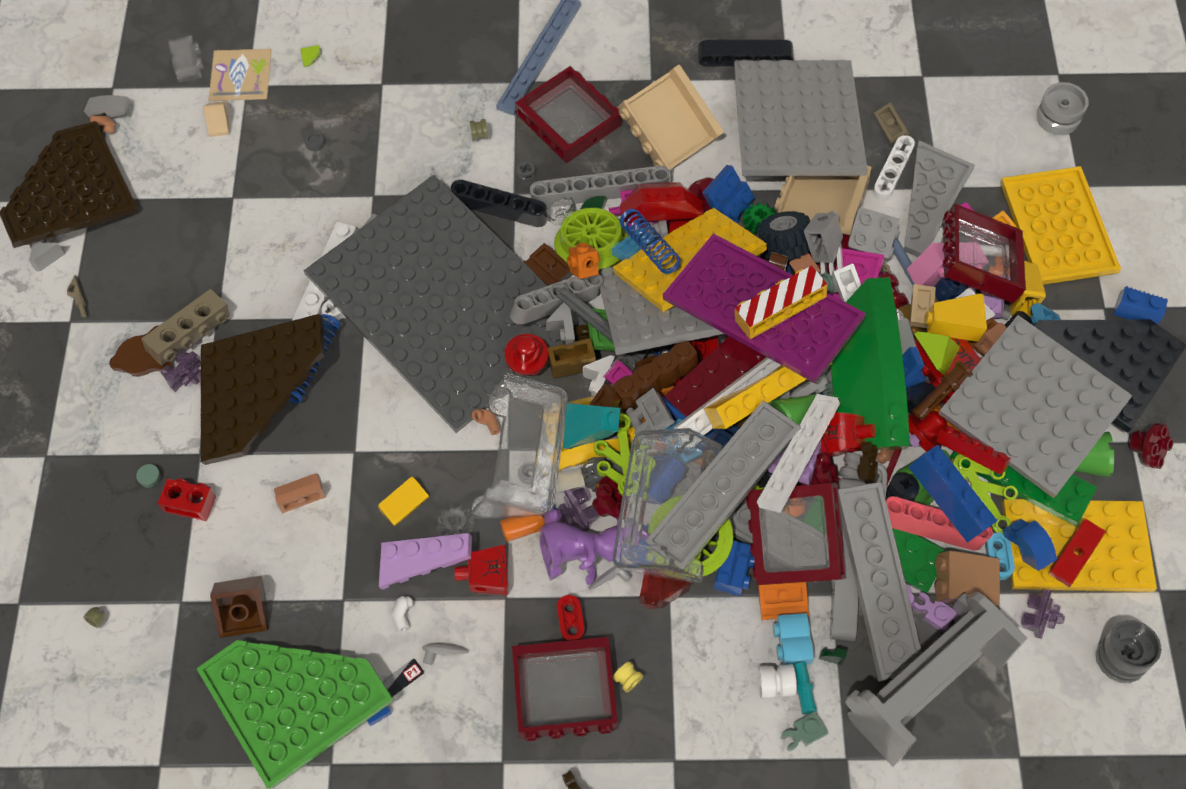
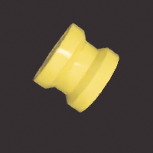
[613,661,643,693]

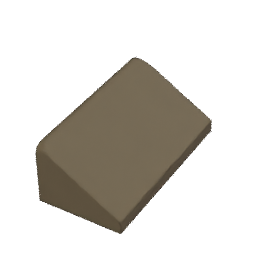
[874,102,912,144]

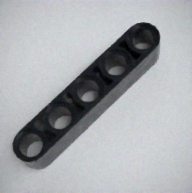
[698,40,794,67]
[451,179,548,227]

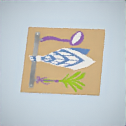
[208,49,272,101]

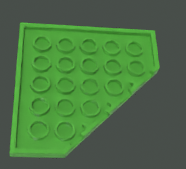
[196,640,394,789]

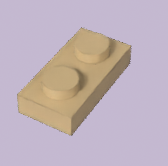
[910,284,936,328]

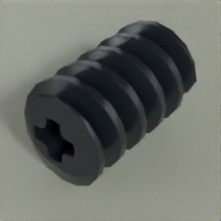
[886,472,920,501]

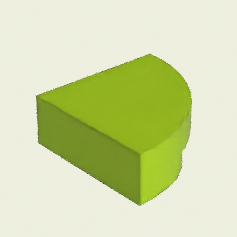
[300,45,321,67]

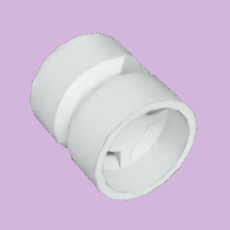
[757,664,797,699]

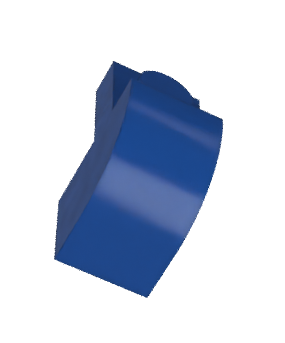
[1003,519,1057,571]

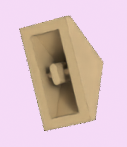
[203,101,230,137]

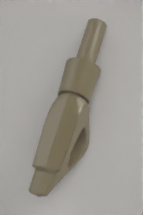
[67,275,87,318]

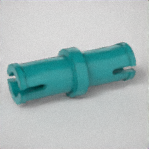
[793,662,817,715]

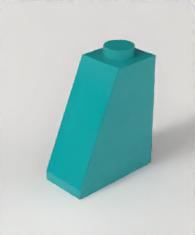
[563,403,620,449]

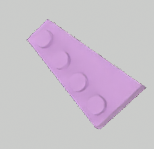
[379,533,472,590]

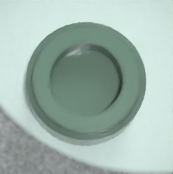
[136,464,161,488]

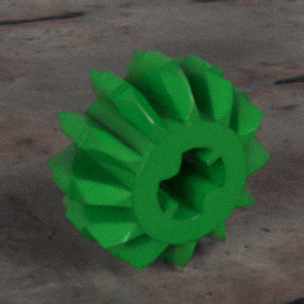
[742,202,775,235]

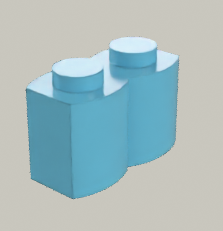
[773,613,814,665]

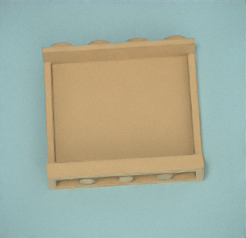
[617,64,724,170]
[775,166,872,235]

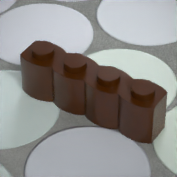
[613,341,698,411]

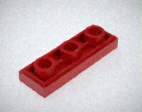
[1049,518,1106,588]

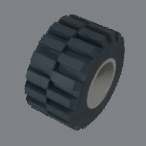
[757,211,810,260]

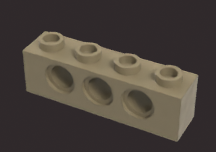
[141,289,230,366]

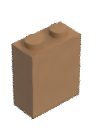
[935,550,1000,607]

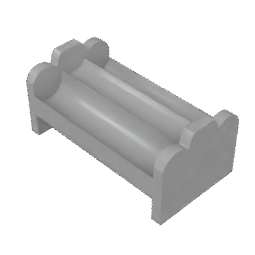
[845,592,1027,767]

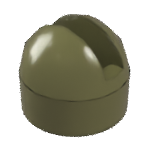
[83,607,105,628]

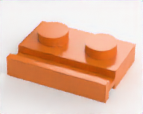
[758,582,809,620]

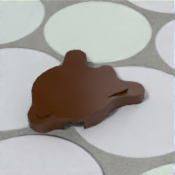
[109,326,173,377]

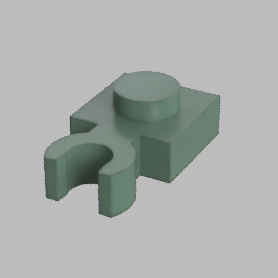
[780,711,828,751]

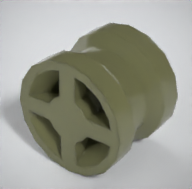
[469,119,488,141]

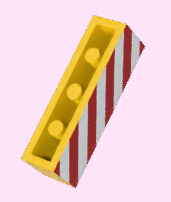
[735,265,827,339]

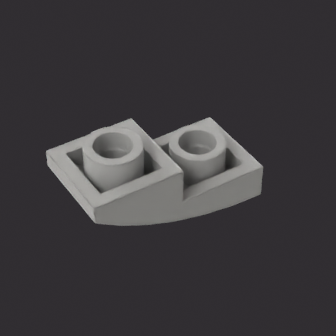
[84,95,130,118]

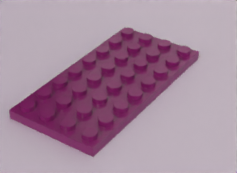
[662,234,865,384]

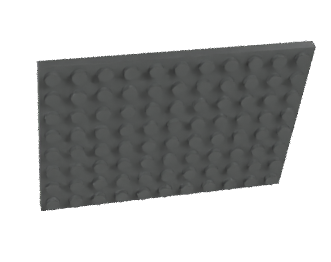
[303,175,587,433]

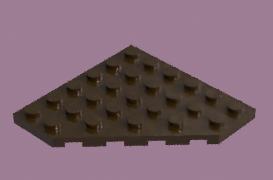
[0,121,138,248]
[201,314,325,465]

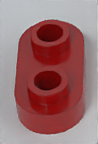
[557,595,584,641]

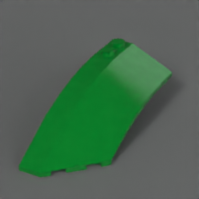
[830,277,910,451]

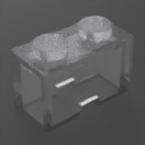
[168,36,204,82]

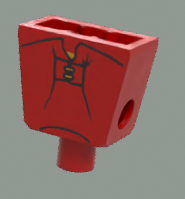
[821,412,876,457]
[454,545,509,595]

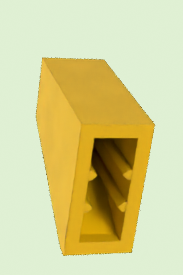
[1009,261,1046,318]
[924,294,987,342]

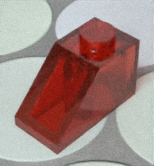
[639,570,691,609]

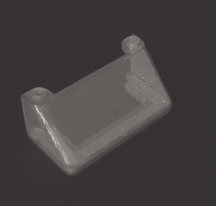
[470,373,568,519]
[613,428,722,583]

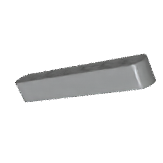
[530,166,670,207]
[830,478,864,642]

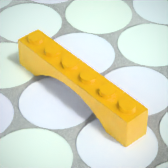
[703,362,832,429]

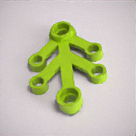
[594,413,656,498]
[953,454,1018,534]

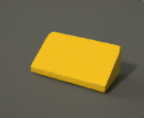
[378,476,429,526]

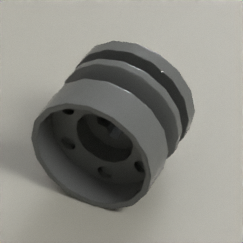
[1096,620,1162,683]

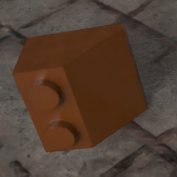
[210,576,268,638]

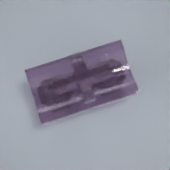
[160,350,201,392]
[559,487,598,532]
[1021,589,1065,639]

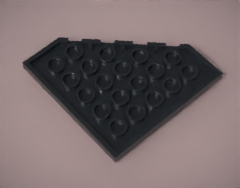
[1034,319,1186,433]

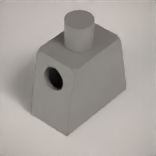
[804,211,843,263]

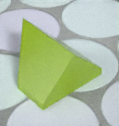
[914,331,960,375]

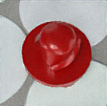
[505,334,548,375]
[908,411,948,452]

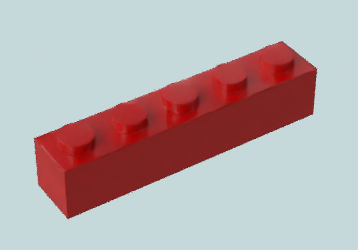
[936,425,1011,475]

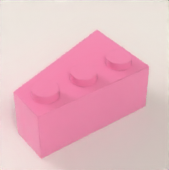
[907,243,989,286]

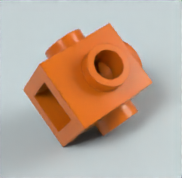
[567,243,600,279]

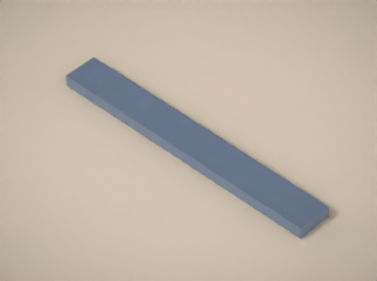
[496,0,581,116]

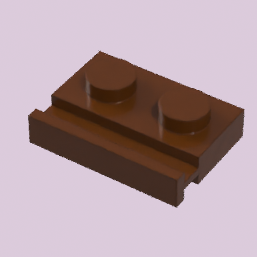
[523,243,572,286]

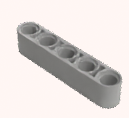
[510,273,603,324]

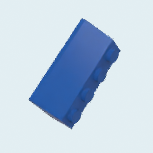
[909,445,998,543]

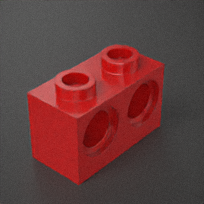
[158,478,216,522]

